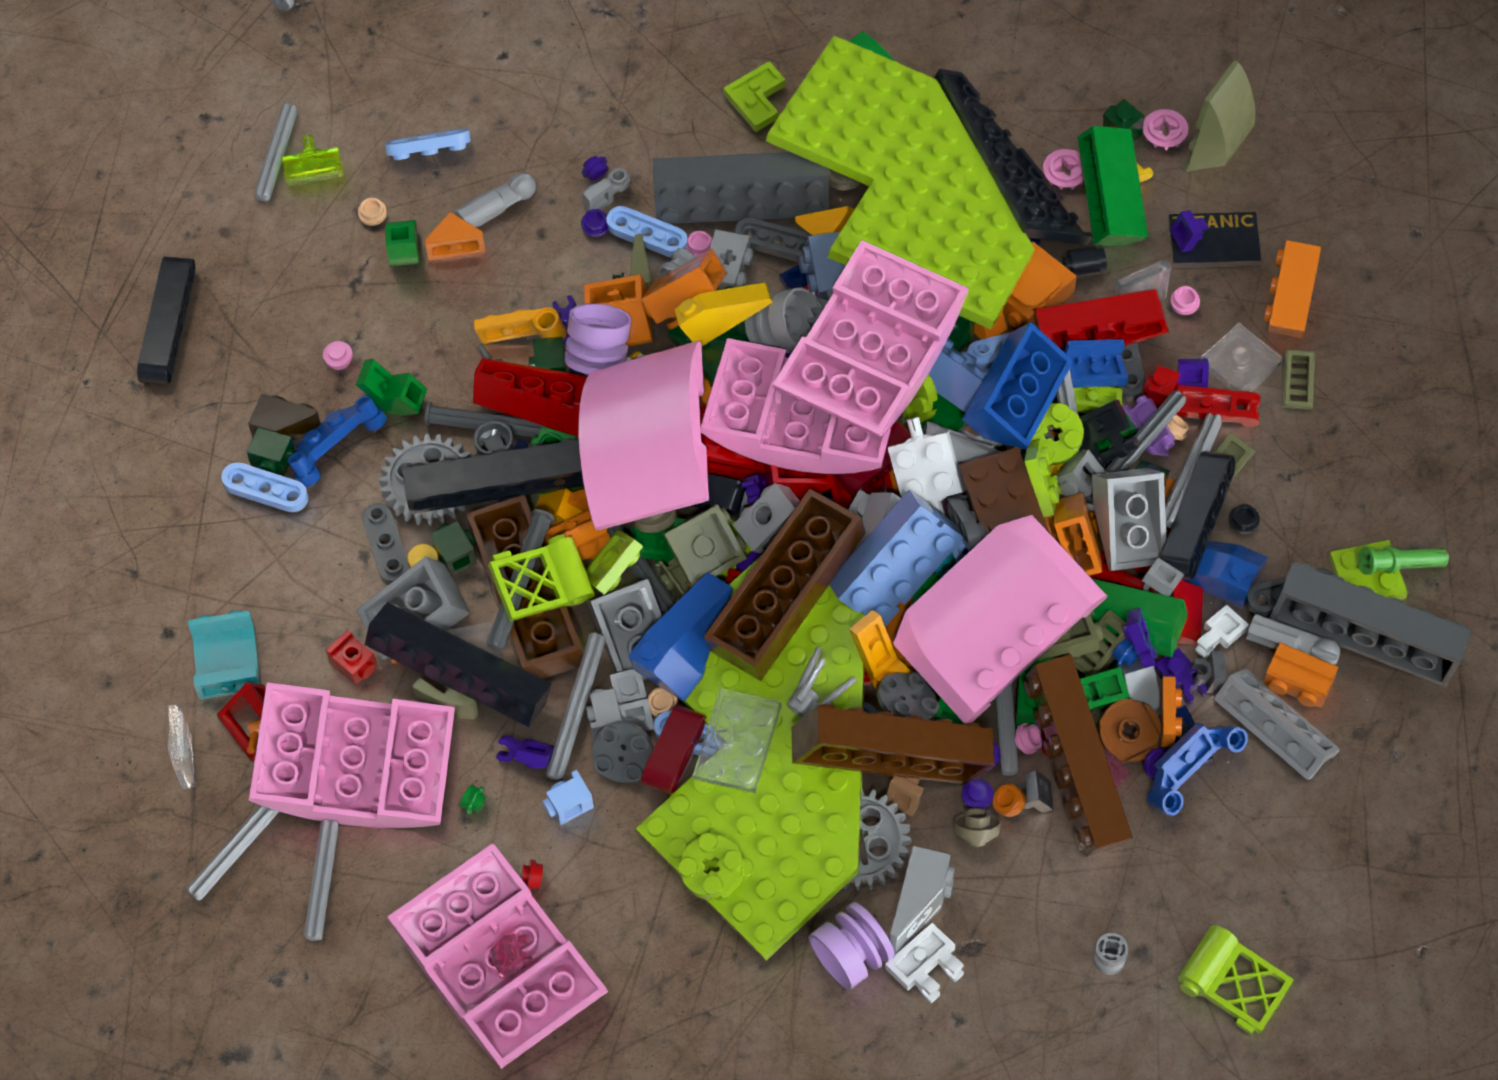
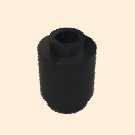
[1062,246,1107,279]

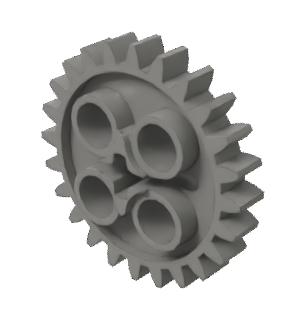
[379,433,471,526]
[843,789,911,892]

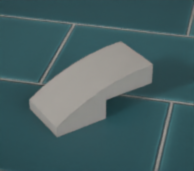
[609,669,654,731]

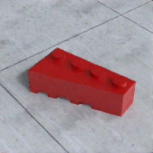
[1035,289,1170,352]
[473,358,588,437]

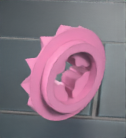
[1142,109,1188,151]
[1043,149,1084,190]

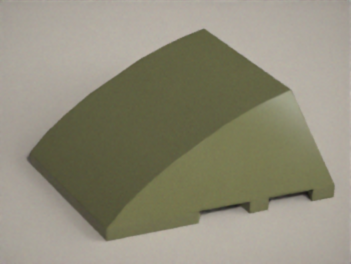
[1181,60,1255,172]

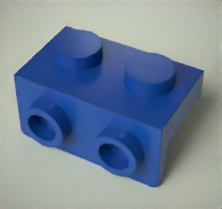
[1064,339,1128,388]

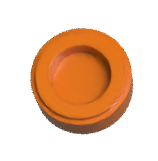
[992,783,1026,817]

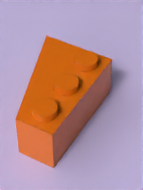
[1263,240,1321,338]

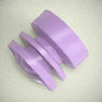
[564,304,631,374]
[808,902,895,990]

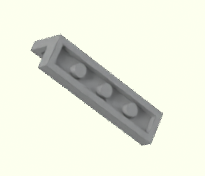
[1214,669,1340,780]

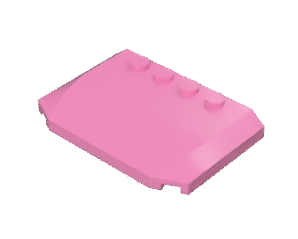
[893,515,1108,724]

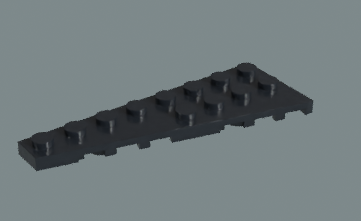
[934,69,1093,245]

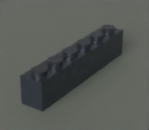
[402,439,584,514]
[364,602,551,727]

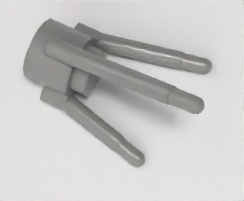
[787,647,856,718]

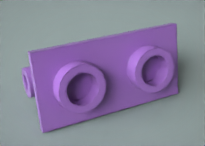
[1123,395,1175,457]

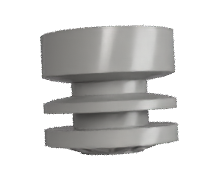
[744,287,820,353]

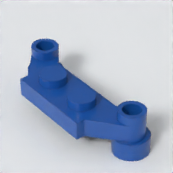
[288,395,387,487]
[1147,723,1248,815]

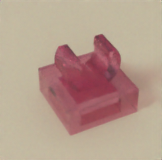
[490,934,533,979]

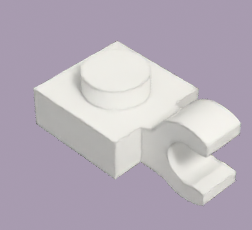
[1194,605,1249,659]

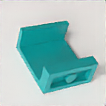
[188,610,261,700]

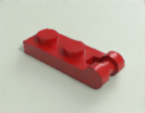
[1176,385,1261,427]

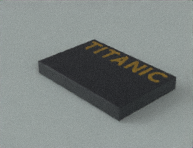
[1168,212,1261,269]

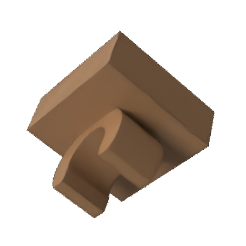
[887,776,924,816]

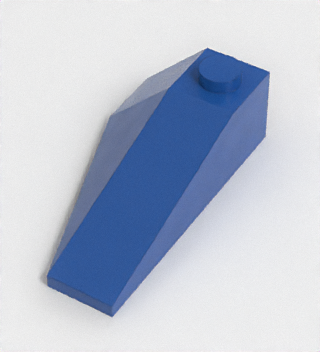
[1166,535,1268,608]
[628,572,733,702]

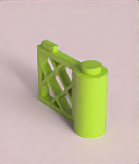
[488,534,595,621]
[1177,925,1294,1035]

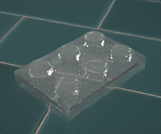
[693,688,782,793]

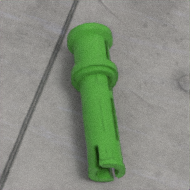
[1358,546,1449,575]

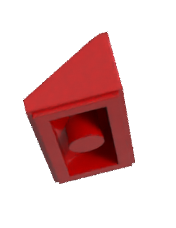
[1172,580,1203,645]

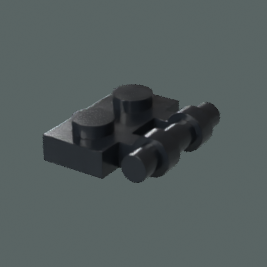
[1079,400,1139,472]

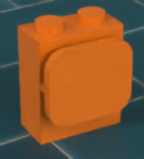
[1002,242,1077,329]
[641,248,728,329]
[1044,492,1102,576]

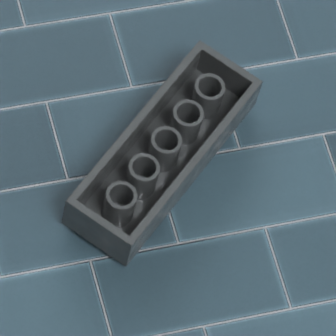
[653,152,829,224]
[1270,562,1472,687]

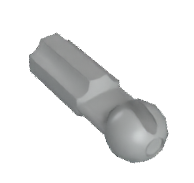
[454,172,536,228]
[1246,614,1341,665]

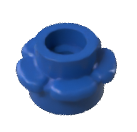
[1112,638,1139,667]

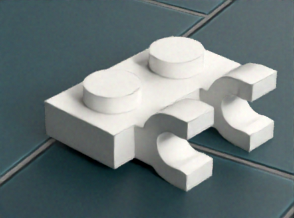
[885,923,964,1003]

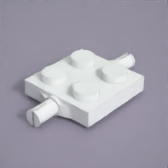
[888,417,964,516]

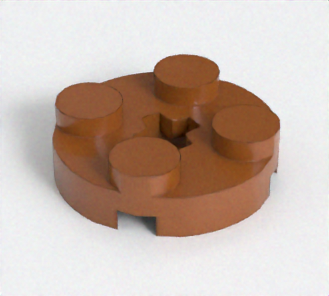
[1096,699,1161,763]

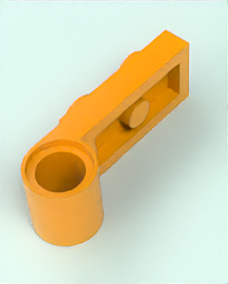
[474,307,567,344]
[849,610,911,690]

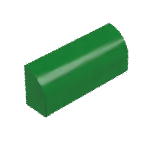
[1077,126,1148,246]
[1091,579,1188,657]

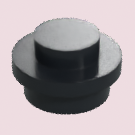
[1229,504,1260,534]

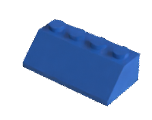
[962,322,1073,449]

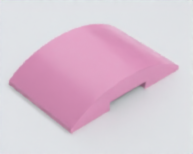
[772,240,969,437]
[700,338,892,474]
[579,341,709,531]
[249,682,455,828]
[387,843,608,1069]

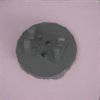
[877,672,939,721]
[592,721,654,783]

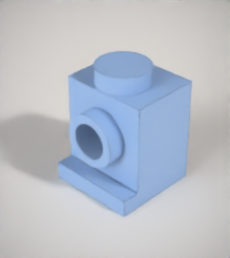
[542,770,594,825]

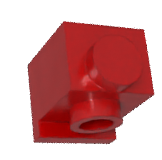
[1143,365,1180,409]
[326,629,377,685]

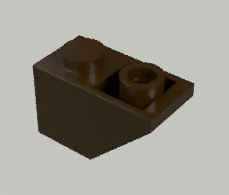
[248,394,321,441]

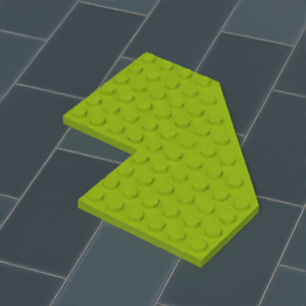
[766,36,1035,329]
[636,555,865,961]

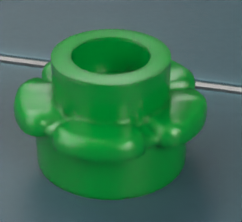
[459,784,487,814]

